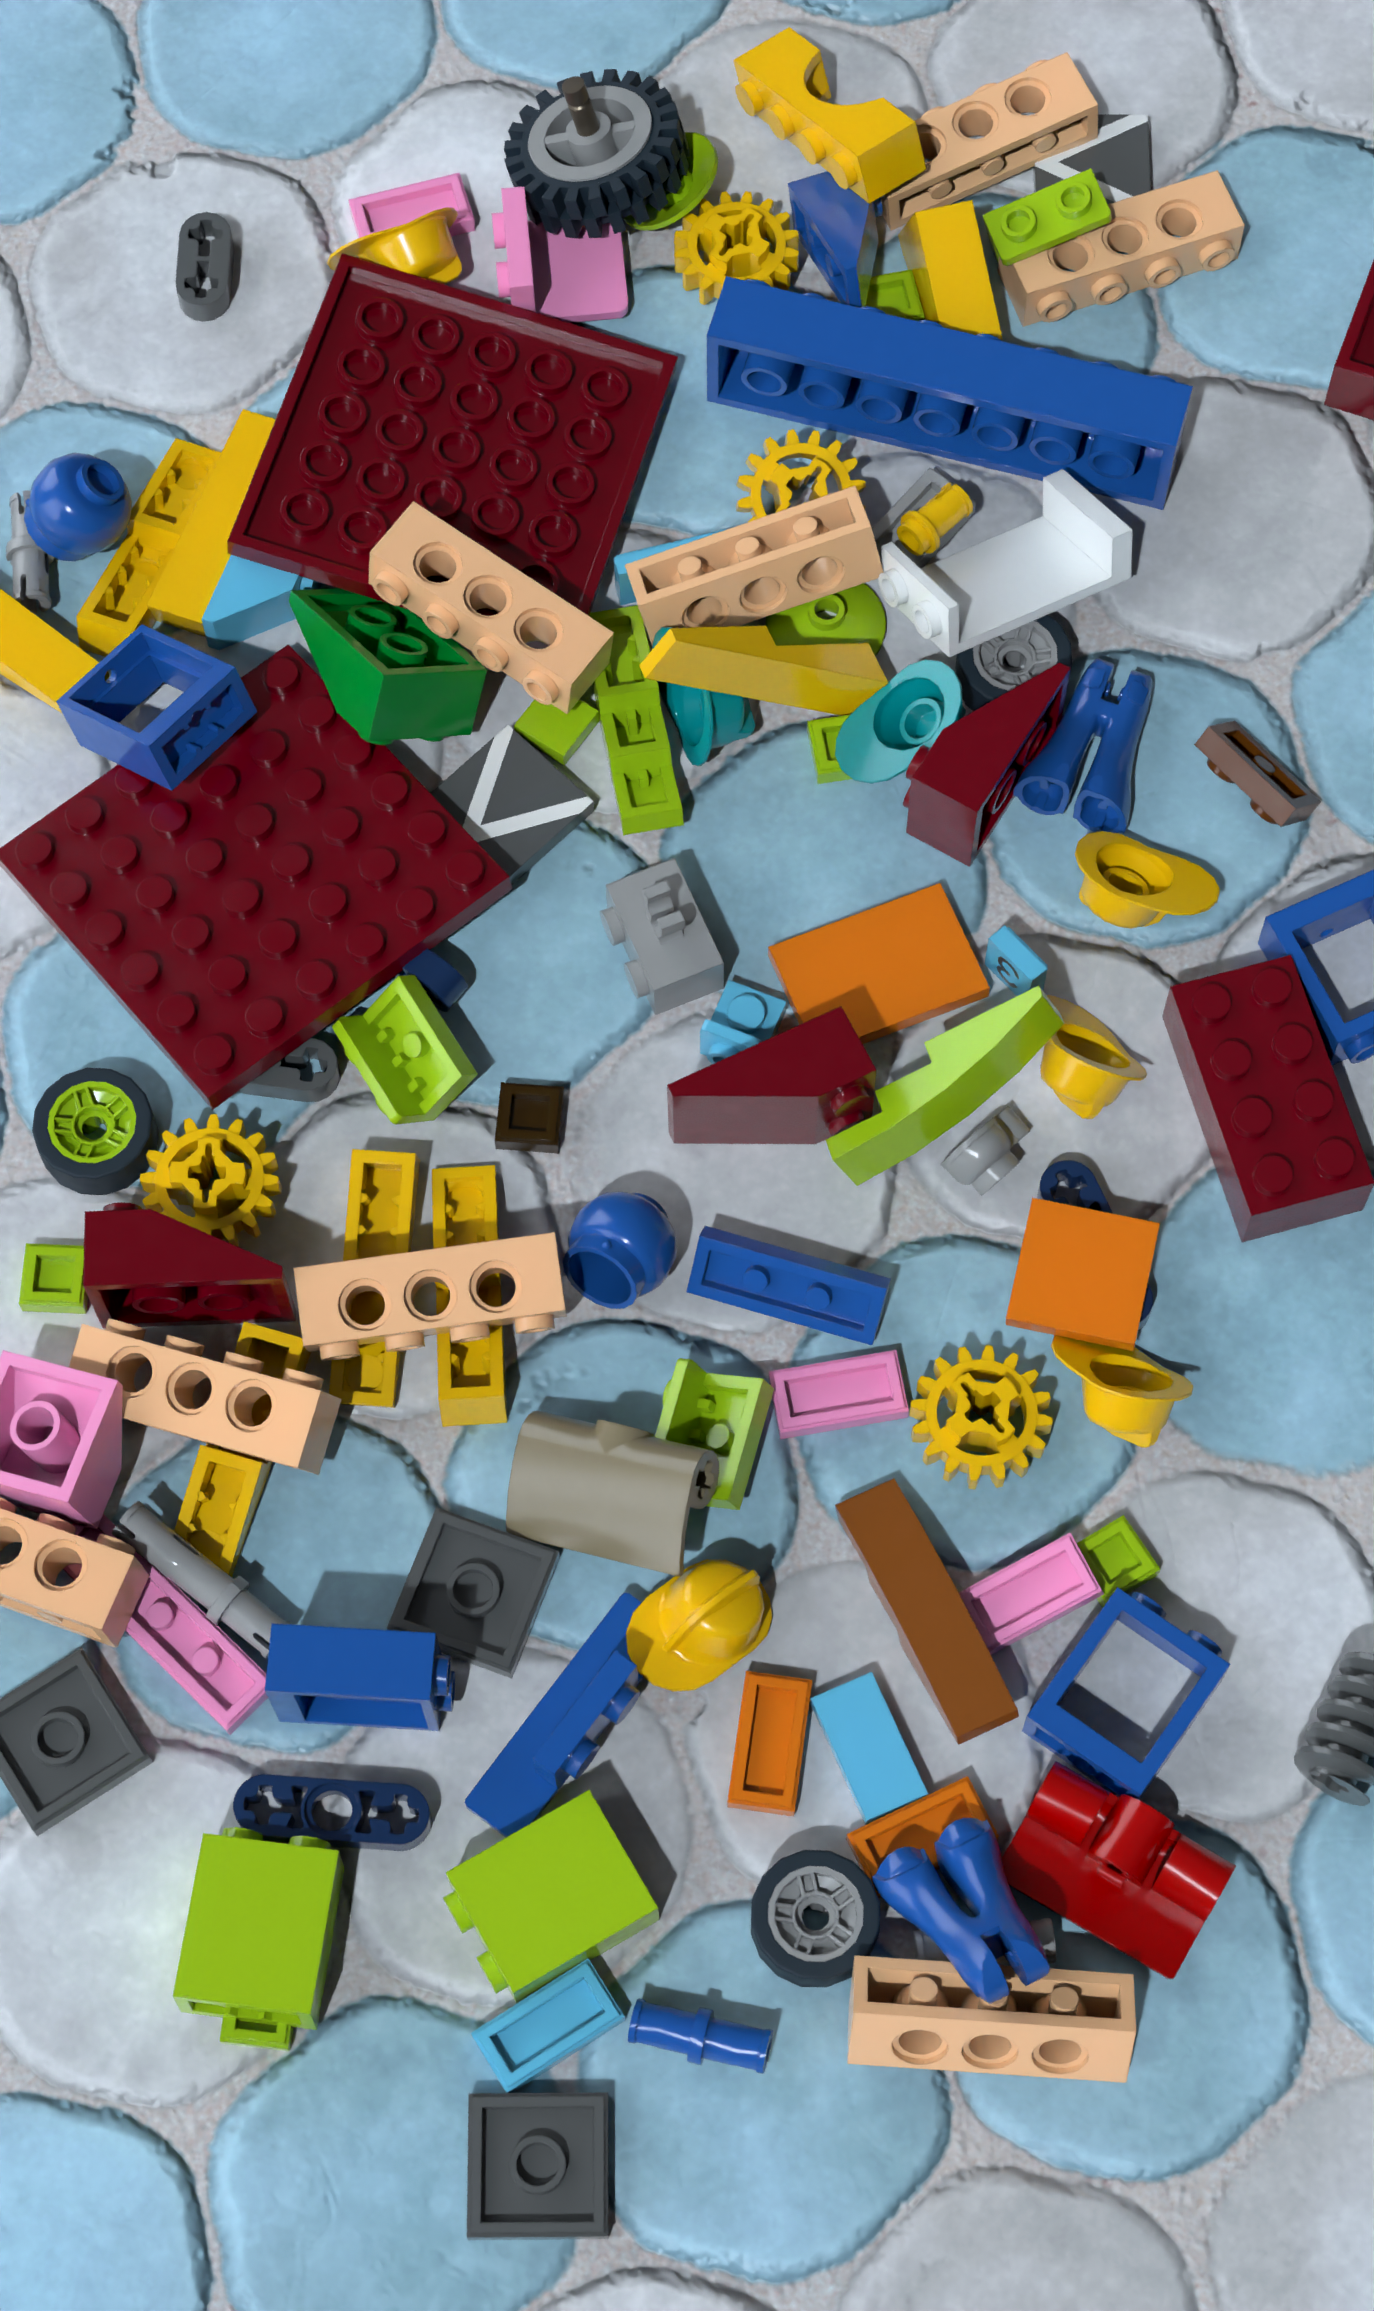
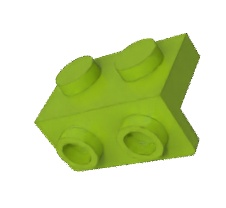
[982,168,1112,266]
[332,975,478,1125]
[655,1358,774,1510]

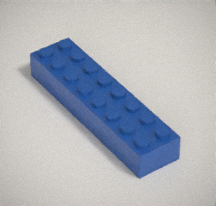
[707,276,1193,510]

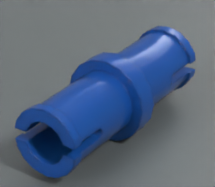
[628,1999,773,2074]

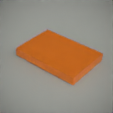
[768,883,990,1044]

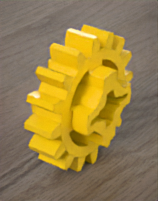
[674,191,799,305]
[735,429,866,522]
[140,1114,282,1247]
[909,1345,1053,1490]

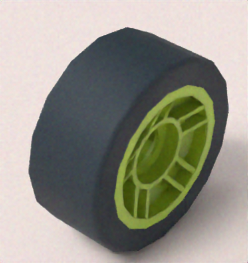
[32,1068,159,1195]

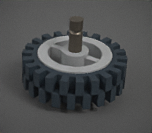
[504,69,690,238]

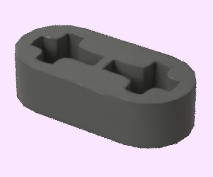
[175,212,235,322]
[238,1038,340,1102]

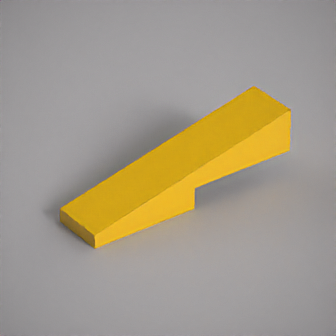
[146,409,276,637]
[76,438,221,657]
[0,589,110,714]
[639,626,888,716]
[329,1149,421,1408]
[432,1165,507,1427]
[174,1321,311,1577]

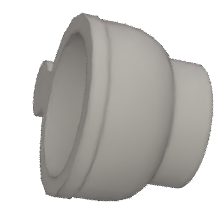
[941,1106,1030,1196]

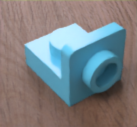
[700,980,787,1064]

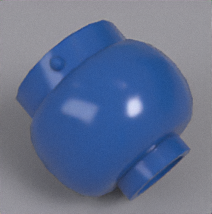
[24,453,132,562]
[562,1192,677,1309]

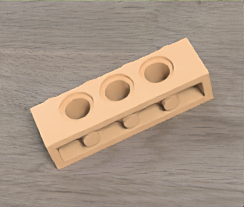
[880,52,1098,231]
[997,170,1245,327]
[625,486,883,645]
[369,501,614,714]
[293,1232,567,1361]
[69,1318,342,1475]
[0,1497,149,1648]
[847,1955,1136,2083]

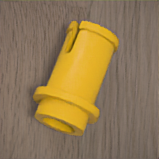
[897,482,973,556]

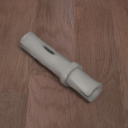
[112,1501,291,1659]

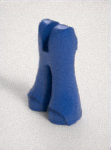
[1013,658,1152,834]
[872,1818,1050,2004]

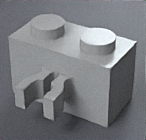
[600,858,724,1015]

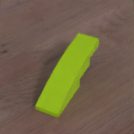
[590,605,684,835]
[826,985,1064,1186]

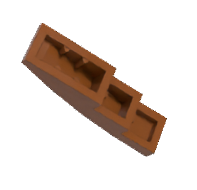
[835,1478,1019,1745]

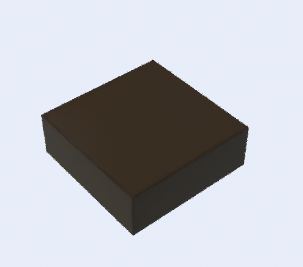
[495,1082,565,1154]

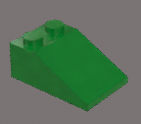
[289,588,487,745]

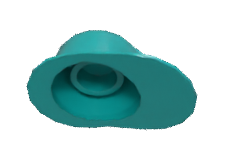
[652,627,755,766]
[835,660,966,784]

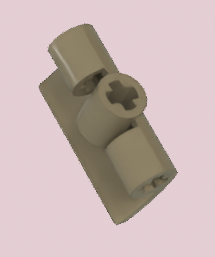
[506,1411,719,1577]

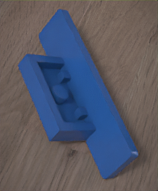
[465,1593,644,1837]

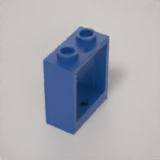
[56,624,257,791]
[1258,869,1374,1066]
[1022,1587,1230,1800]
[265,1623,455,1731]

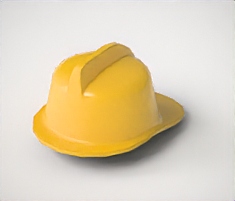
[327,207,462,285]
[1075,831,1220,929]
[1040,995,1147,1119]
[1051,1335,1194,1448]
[626,1559,772,1692]

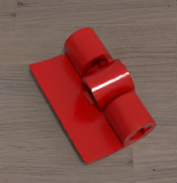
[1002,1761,1236,1980]

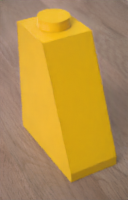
[898,200,1003,341]

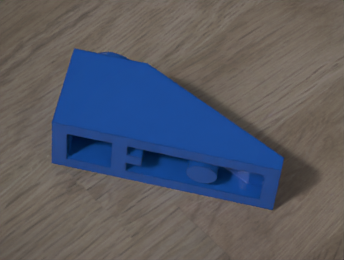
[788,171,883,308]

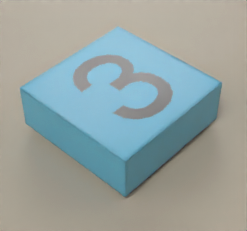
[985,925,1048,996]

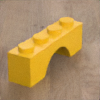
[733,27,926,204]

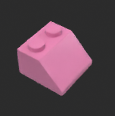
[0,1350,123,1529]

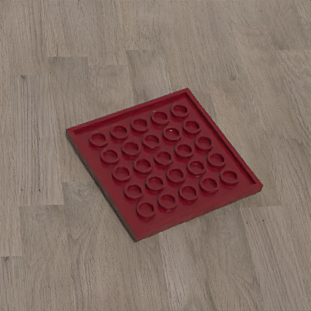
[227,253,678,649]
[0,644,512,1110]

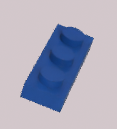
[686,1226,891,1345]

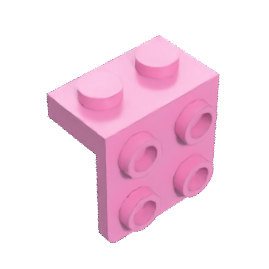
[492,187,628,323]

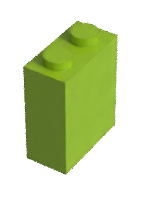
[442,1790,659,2004]
[173,1827,344,2030]

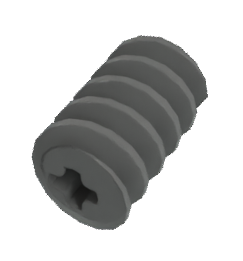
[1294,1652,1374,1806]

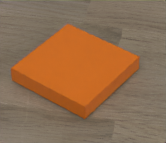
[1006,1198,1160,1351]

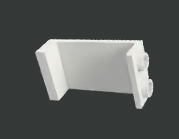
[878,469,1133,657]

